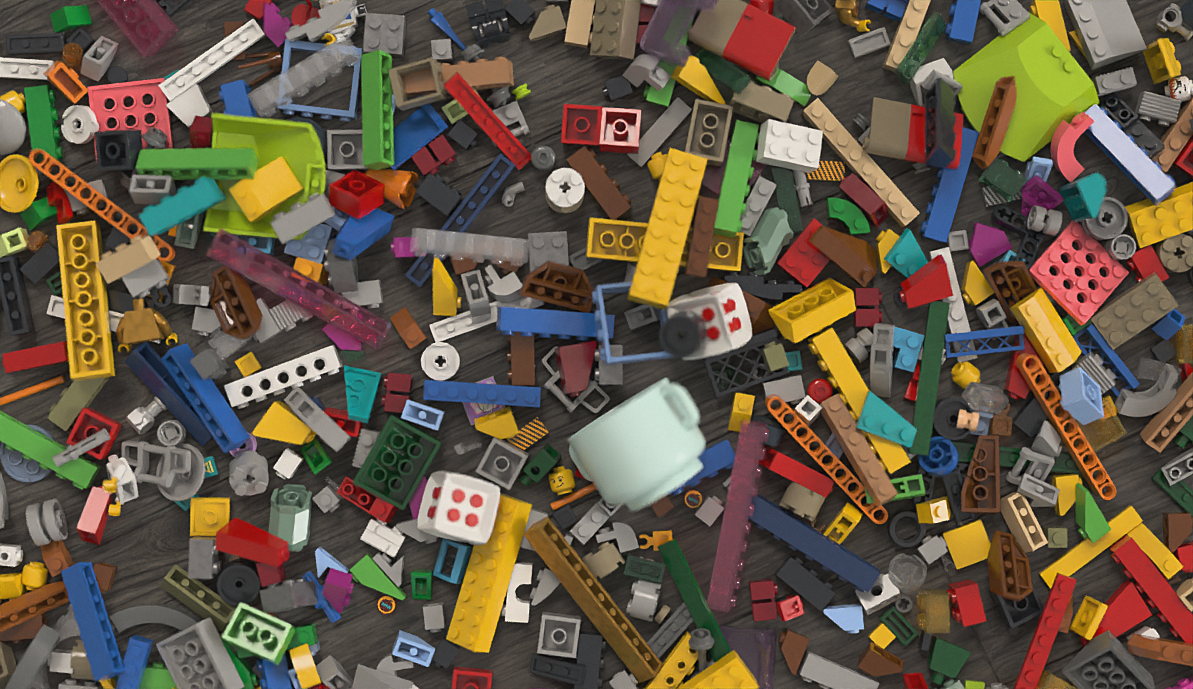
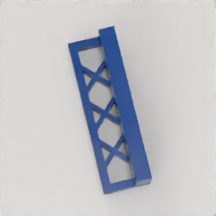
[1072,324,1140,398]
[945,326,1025,358]

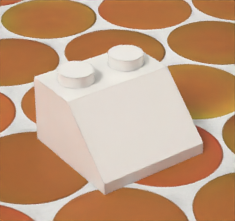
[908,58,956,107]

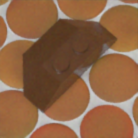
[519,260,594,313]
[984,261,1037,324]
[210,263,263,340]
[708,276,775,335]
[987,530,1033,601]

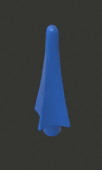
[427,8,466,51]

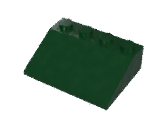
[353,415,442,510]

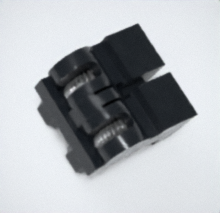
[465,0,511,48]

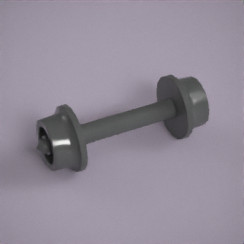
[461,43,511,107]
[120,127,168,189]
[688,628,714,679]

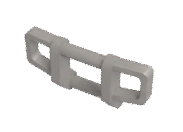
[542,346,610,413]
[122,440,191,488]

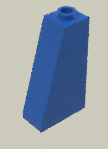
[332,208,395,260]

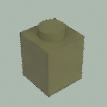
[760,341,789,372]
[1043,526,1067,548]

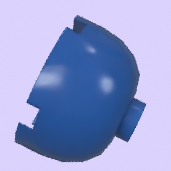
[918,436,959,476]

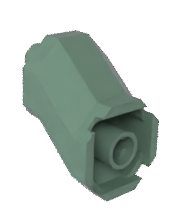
[742,207,794,275]
[268,484,312,552]

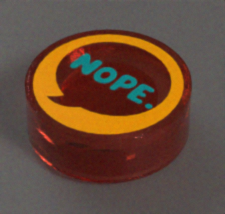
[683,489,703,509]
[377,594,397,614]

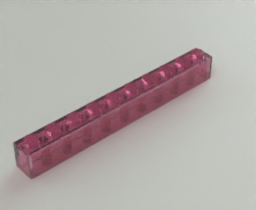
[206,228,392,350]
[707,419,769,613]

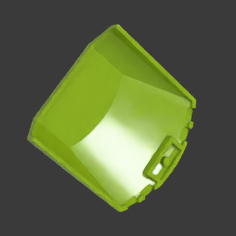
[953,12,1099,162]
[203,113,326,240]

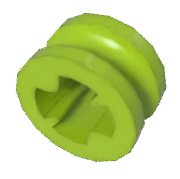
[512,84,531,101]

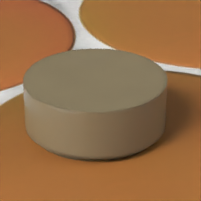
[655,605,671,624]

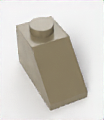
[529,5,567,42]

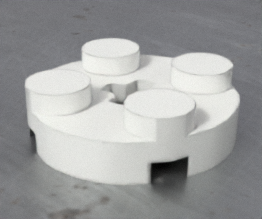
[61,105,99,144]
[546,168,585,207]
[421,342,460,381]

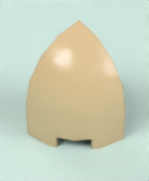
[807,61,839,96]

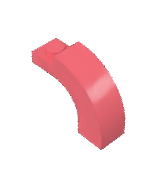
[1050,111,1095,183]

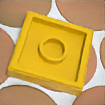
[190,497,230,536]
[1069,595,1108,641]

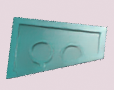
[884,228,928,278]
[344,365,381,423]
[855,391,917,448]

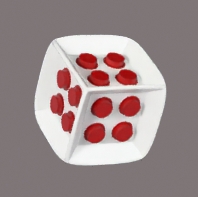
[667,283,752,360]
[417,472,500,545]

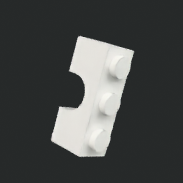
[502,562,533,623]

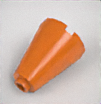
[364,168,419,209]

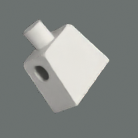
[166,84,213,128]

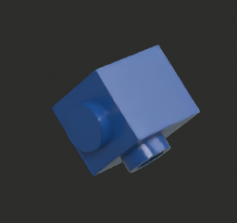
[1152,309,1186,341]

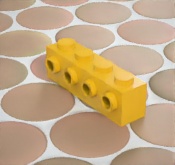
[644,631,707,689]

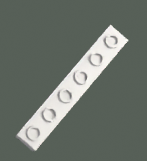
[224,345,343,409]

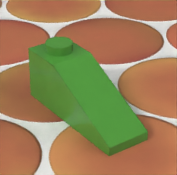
[754,68,812,107]
[864,474,925,504]
[1076,482,1111,543]
[350,553,407,600]

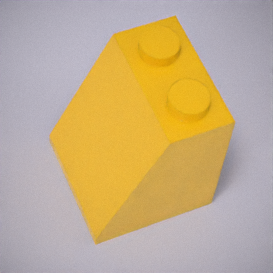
[252,401,317,445]

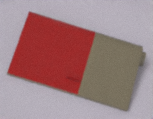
[687,0,796,81]
[862,97,963,170]

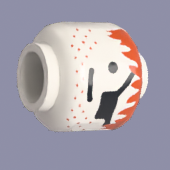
[1164,76,1193,102]

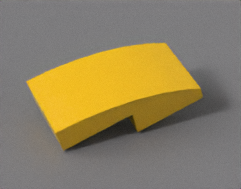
[289,644,321,689]

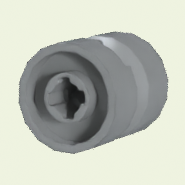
[1027,205,1062,236]
[1104,234,1136,260]
[844,327,873,363]
[157,420,188,446]

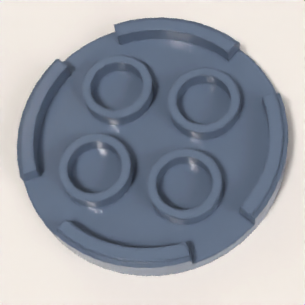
[0,424,56,482]

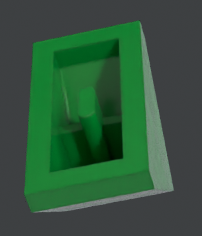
[50,5,93,33]
[21,197,57,231]
[300,438,333,475]
[411,569,433,600]

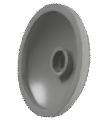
[0,99,26,155]
[156,443,205,501]

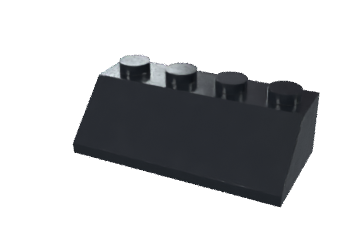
[925,78,956,168]

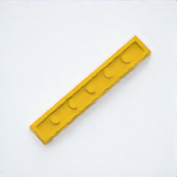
[1039,505,1143,589]

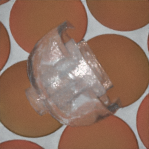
[888,553,927,593]

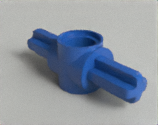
[302,571,341,623]

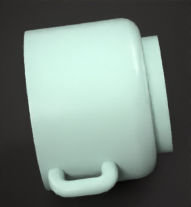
[567,377,705,512]

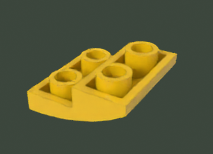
[943,519,991,569]

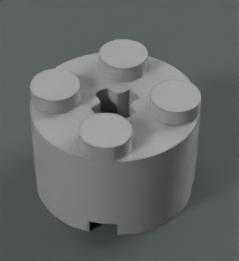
[229,450,269,496]
[626,579,662,622]

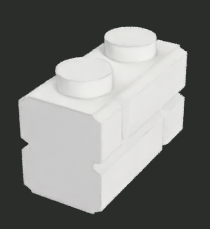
[360,518,406,558]

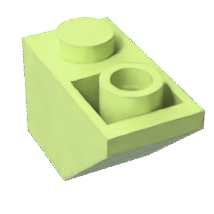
[0,228,33,258]

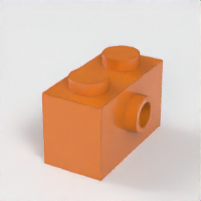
[43,61,89,104]

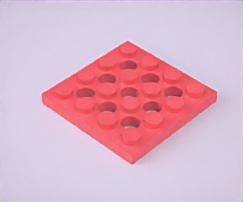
[88,78,174,162]
[1028,220,1129,326]

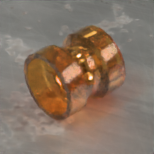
[62,43,83,70]

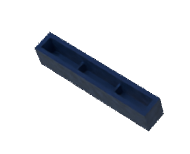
[125,342,214,447]

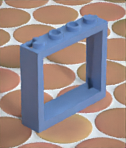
[277,39,364,122]
[592,282,674,366]

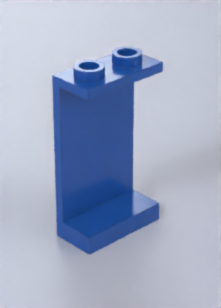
[391,94,448,170]

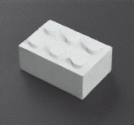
[756,119,823,173]

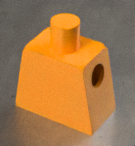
[291,257,330,285]

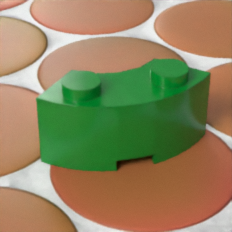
[825,198,870,235]

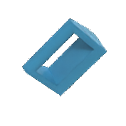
[433,538,472,584]

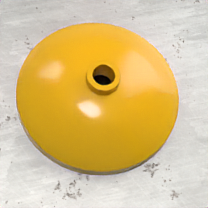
[0,155,38,213]

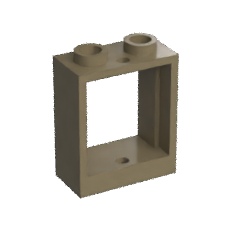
[388,58,447,111]

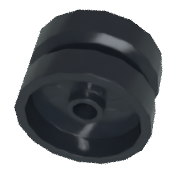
[659,310,707,358]
[932,398,974,440]
[217,558,261,606]

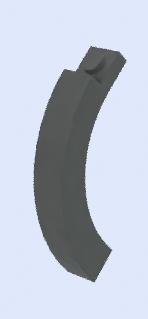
[109,603,202,633]
[6,625,61,689]

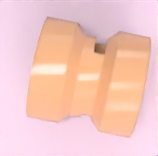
[956,409,979,432]

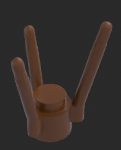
[238,51,283,86]

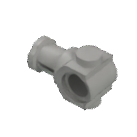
[1156,3,1193,41]
[126,396,167,435]

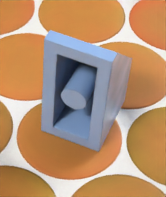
[401,400,445,430]
[822,604,864,633]
[392,630,435,667]

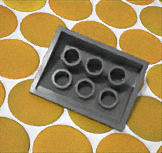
[1062,630,1155,689]

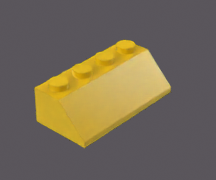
[768,278,856,343]
[1010,287,1082,373]

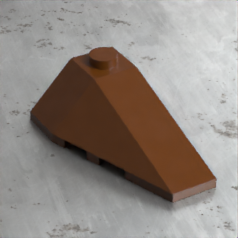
[809,225,877,288]
[961,435,1000,514]

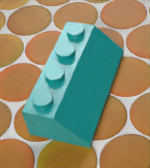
[1058,172,1106,222]
[139,177,227,236]

